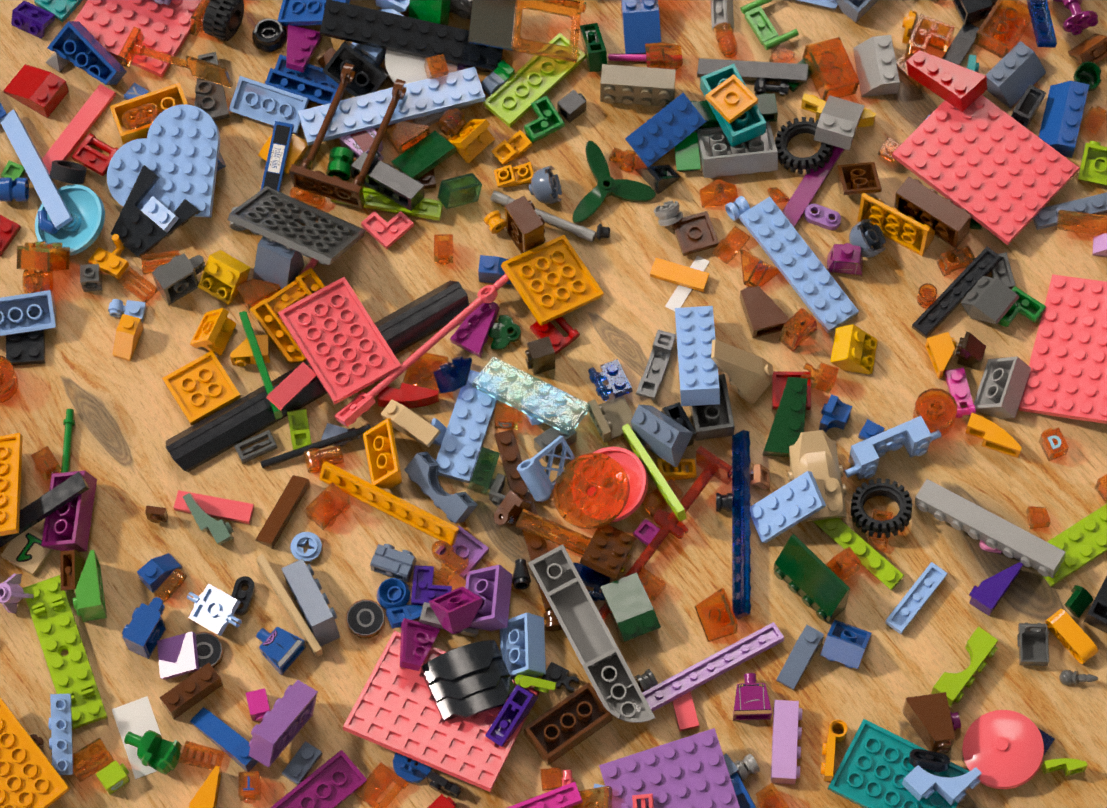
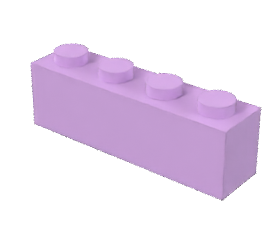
[771,700,802,785]

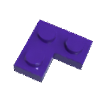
[411,565,452,606]

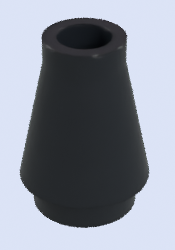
[512,559,531,590]

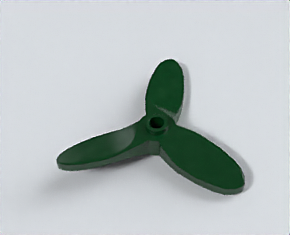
[572,141,656,224]

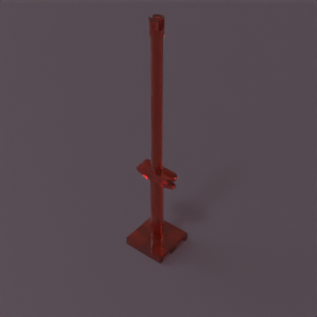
[599,446,732,620]

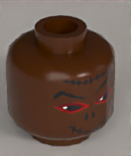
[439,108,466,136]

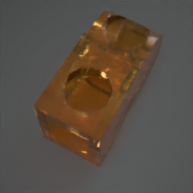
[937,246,975,277]

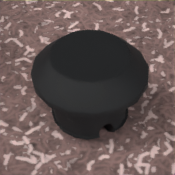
[596,223,610,240]

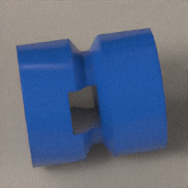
[0,177,29,202]

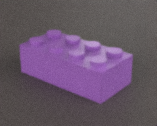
[249,680,318,768]

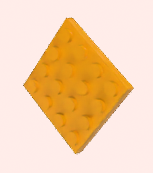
[501,235,604,326]

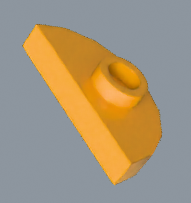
[902,10,917,44]

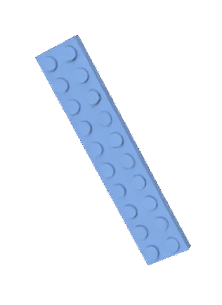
[298,67,485,146]

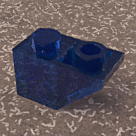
[433,356,472,394]

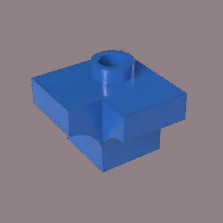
[819,394,852,433]

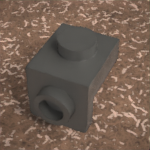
[489,473,506,506]

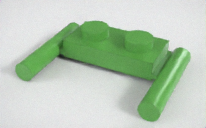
[740,0,799,50]

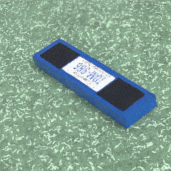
[260,121,294,192]

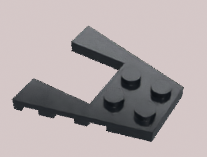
[111,165,201,258]

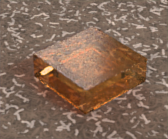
[540,767,562,791]

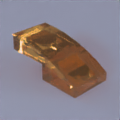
[712,226,750,264]

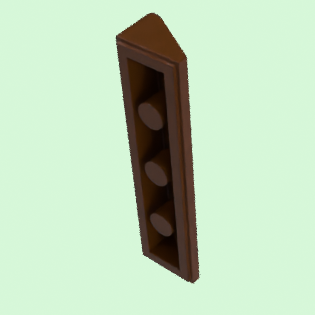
[256,475,310,549]

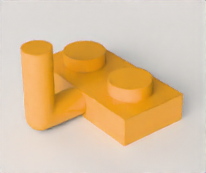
[88,234,129,279]

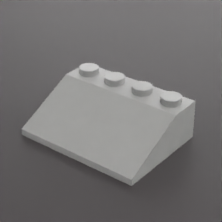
[696,121,778,178]

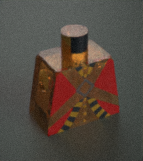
[779,308,817,352]

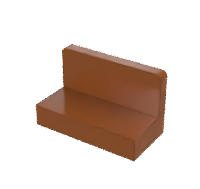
[1068,34,1107,65]

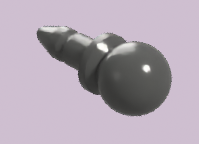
[1059,670,1098,686]

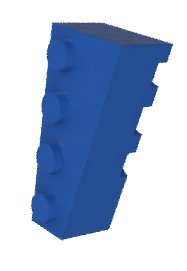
[47,21,127,85]

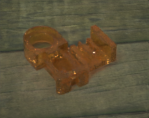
[432,540,469,586]

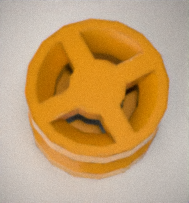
[484,210,506,234]

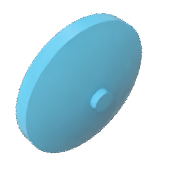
[35,184,105,256]

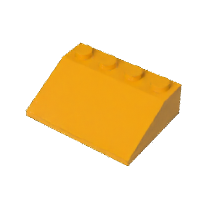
[857,193,935,256]

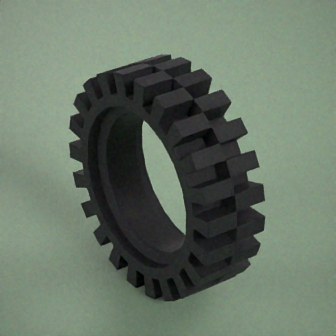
[775,117,833,174]
[851,478,912,538]

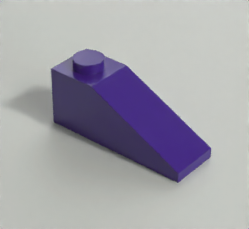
[969,562,1023,616]
[485,684,539,747]

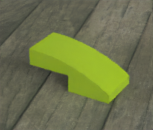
[287,408,312,450]
[1041,758,1088,776]

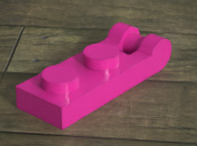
[945,368,976,418]

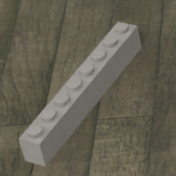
[915,479,1065,578]

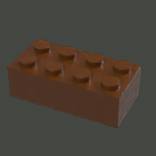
[895,177,971,248]
[524,682,613,766]

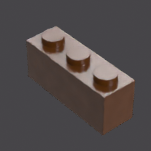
[160,663,223,720]

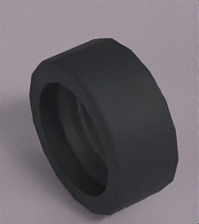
[50,160,87,184]

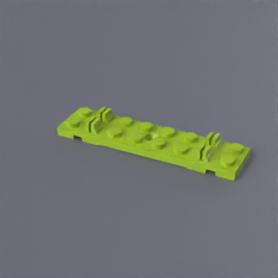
[23,575,108,730]

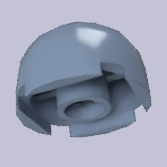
[529,166,562,204]
[849,219,886,257]

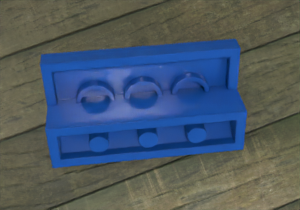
[265,55,339,105]

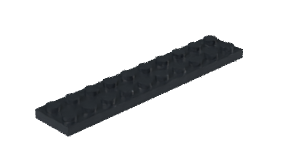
[319,0,503,73]

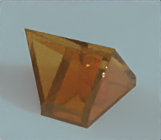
[740,249,780,287]

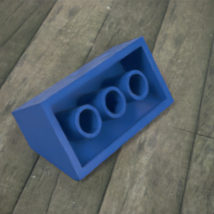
[1039,81,1089,158]

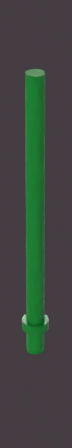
[61,409,75,473]

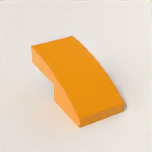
[491,130,533,165]

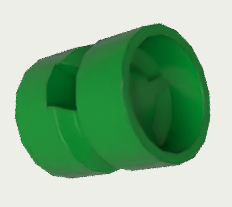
[326,147,354,181]

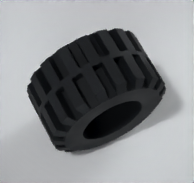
[203,0,244,41]

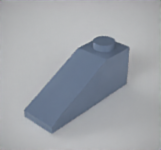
[776,625,824,691]

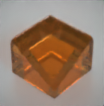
[1026,506,1051,529]

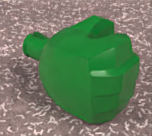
[124,730,182,775]

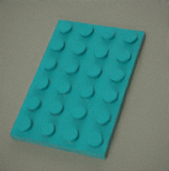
[828,719,970,808]

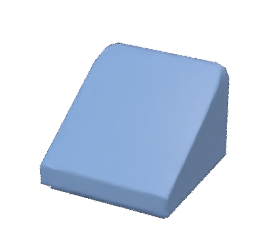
[431,418,447,446]

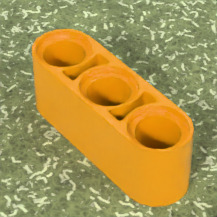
[1045,609,1099,664]

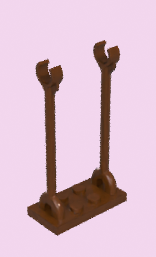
[289,63,407,209]

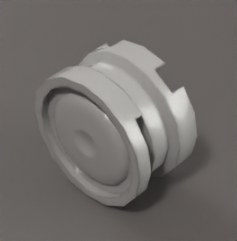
[654,201,683,226]

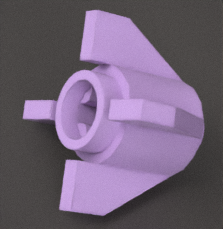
[0,574,34,613]

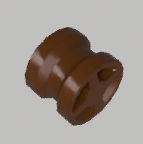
[543,610,563,632]

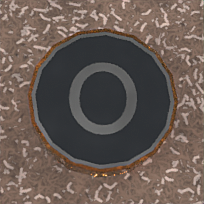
[346,599,385,638]
[196,632,224,669]

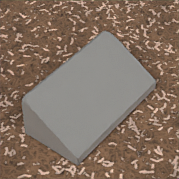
[711,0,734,30]

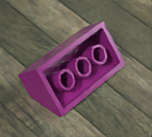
[41,470,97,552]

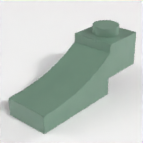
[183,493,234,545]

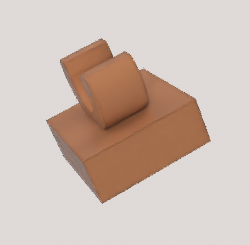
[748,464,770,489]

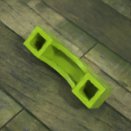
[931,626,998,707]

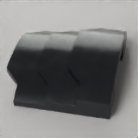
[421,640,515,722]

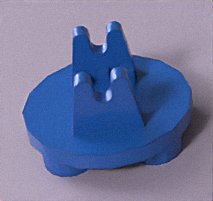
[393,753,432,783]

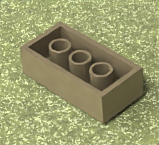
[600,64,676,108]

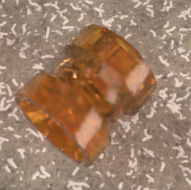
[917,283,937,308]

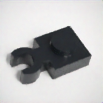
[542,662,579,693]
[427,770,461,798]

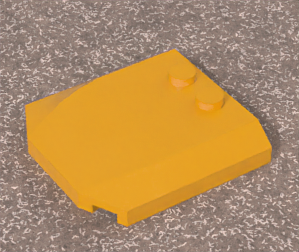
[249,268,325,363]

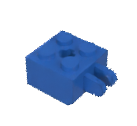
[122,597,166,659]

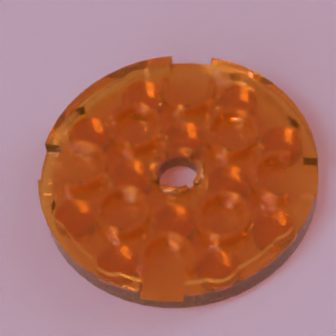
[553,453,630,529]

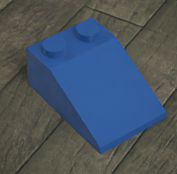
[621,0,662,54]

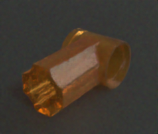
[303,445,344,473]

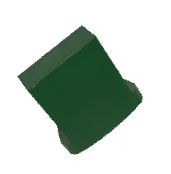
[1064,585,1093,618]

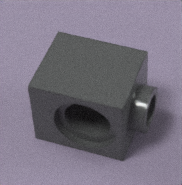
[80,264,102,292]

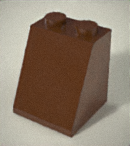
[903,692,955,754]

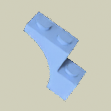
[902,765,982,805]

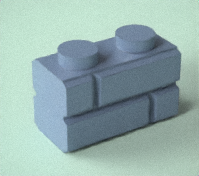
[370,544,416,582]

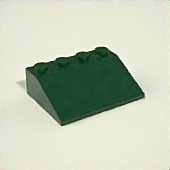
[773,534,850,623]

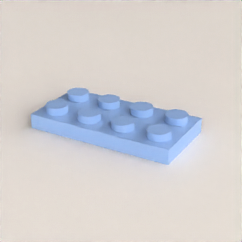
[228,76,309,134]
[748,471,826,543]

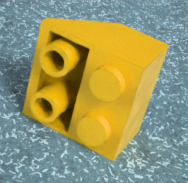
[198,250,251,305]
[830,324,878,375]

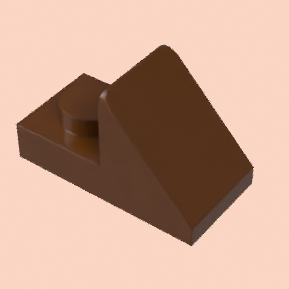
[60,550,86,591]

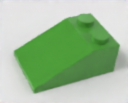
[73,550,107,622]

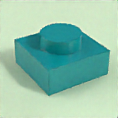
[967,55,979,72]

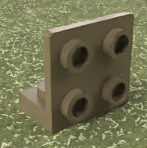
[588,396,633,443]

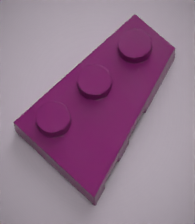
[286,25,322,73]
[450,302,500,358]
[400,618,441,671]

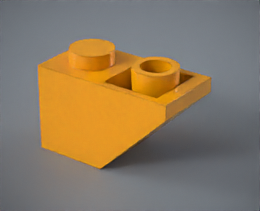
[230,334,270,367]

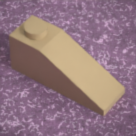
[380,400,441,447]

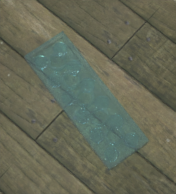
[472,356,590,436]

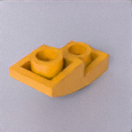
[494,162,534,188]

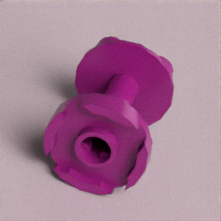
[1053,0,1098,35]

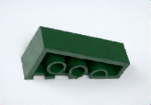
[763,377,808,457]

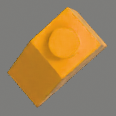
[112,314,144,361]
[925,332,956,379]

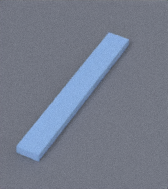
[0,109,73,230]

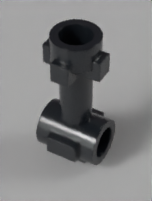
[754,78,789,96]

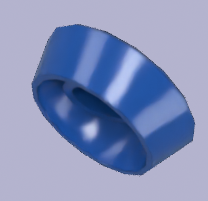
[376,578,411,610]

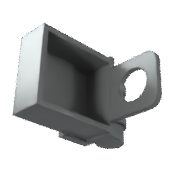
[1017,622,1049,666]

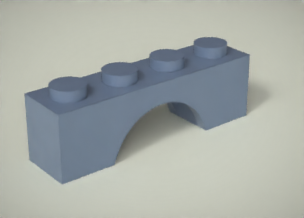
[404,452,477,523]

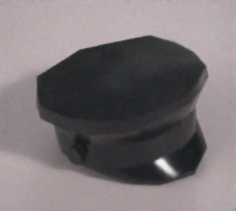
[252,18,287,53]

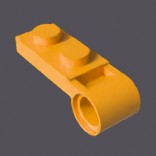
[820,719,848,782]

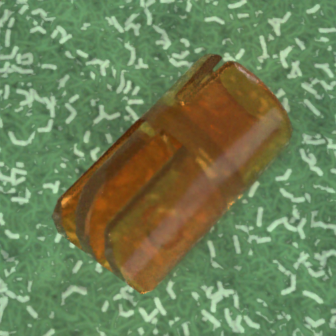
[714,22,738,58]

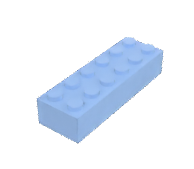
[675,306,720,406]

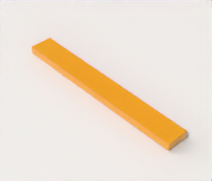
[319,461,459,546]

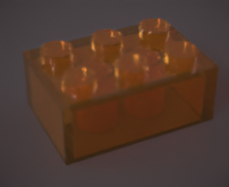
[974,0,1035,58]
[802,37,860,101]

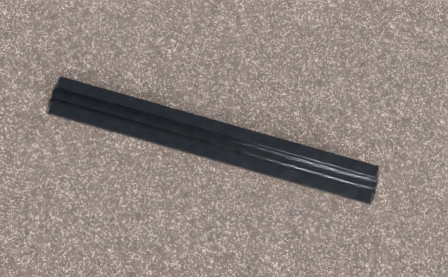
[166,280,469,472]

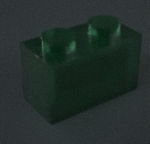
[437,173,482,209]
[467,447,500,495]

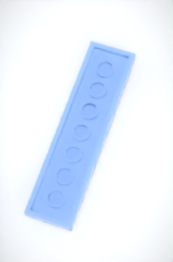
[739,197,859,333]

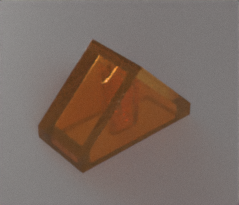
[699,179,738,208]

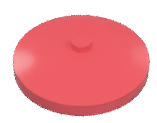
[572,447,648,523]
[962,710,1044,789]

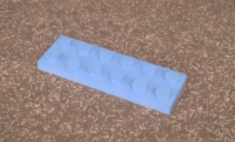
[436,369,504,484]

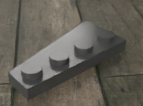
[194,52,230,121]

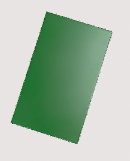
[674,133,701,172]

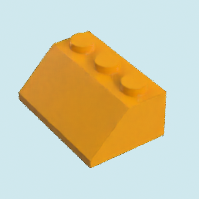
[363,418,402,489]

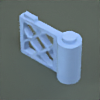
[517,435,579,502]

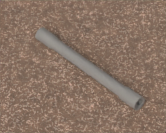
[490,190,596,242]

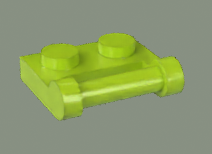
[515,675,556,693]

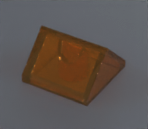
[694,588,738,642]

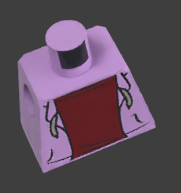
[340,128,384,161]

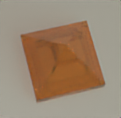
[767,187,790,204]

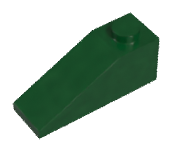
[579,23,607,72]

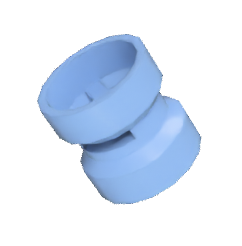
[725,196,750,221]

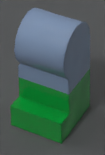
[481,60,515,95]

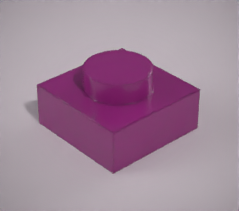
[633,519,661,547]

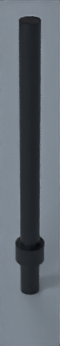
[260,424,371,468]

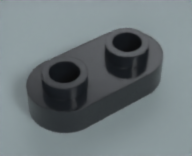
[231,576,255,616]
[908,749,950,772]

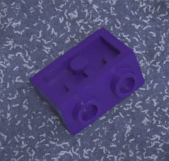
[11,0,55,38]

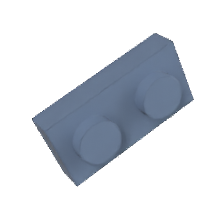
[282,741,322,785]

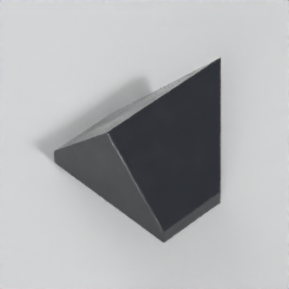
[635,164,680,194]

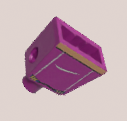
[827,243,863,277]
[733,673,772,721]

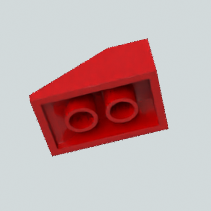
[3,64,69,118]

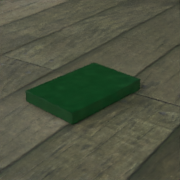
[391,130,457,180]

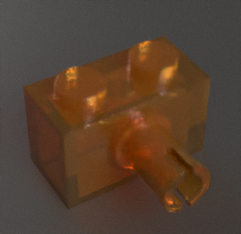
[305,482,351,530]

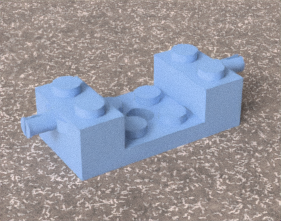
[844,416,942,480]

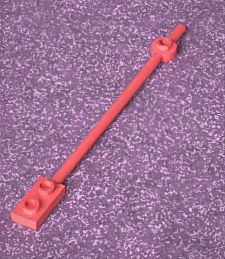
[335,274,510,427]

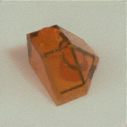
[645,42,683,71]

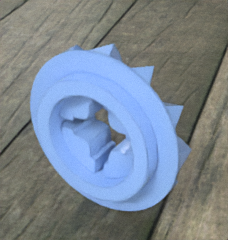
[290,532,322,562]

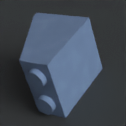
[253,236,304,291]

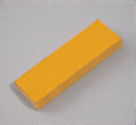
[650,258,709,292]

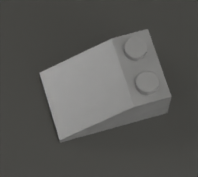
[814,95,865,150]

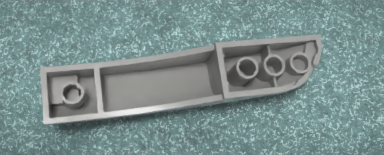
[528,544,655,723]

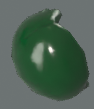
[1073,61,1102,92]

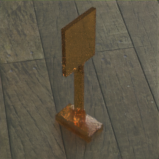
[118,27,233,88]

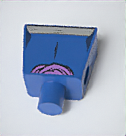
[256,627,306,675]

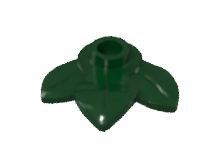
[488,315,521,350]

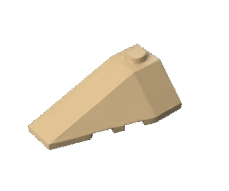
[711,339,773,404]

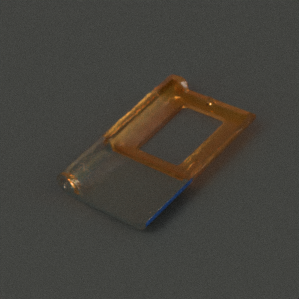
[468,0,586,63]

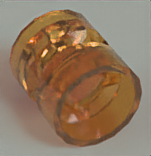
[23,269,53,293]

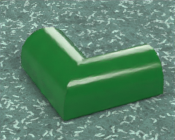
[524,95,565,143]
[998,286,1046,327]

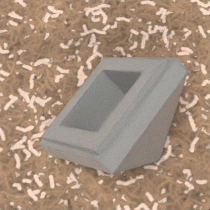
[46,52,70,72]

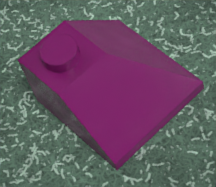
[429,586,483,634]

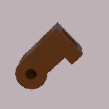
[494,490,532,527]

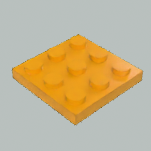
[162,350,241,425]

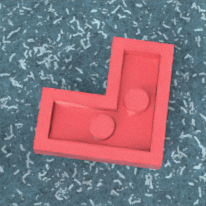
[361,211,414,249]

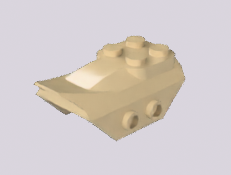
[788,430,847,523]

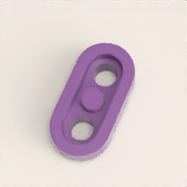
[804,204,841,230]

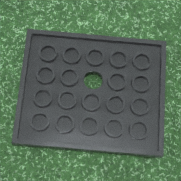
[228,186,366,265]

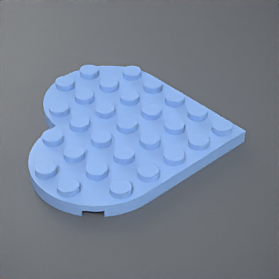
[107,104,220,218]

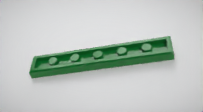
[239,311,283,419]

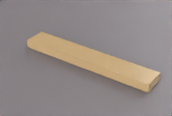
[257,554,323,658]

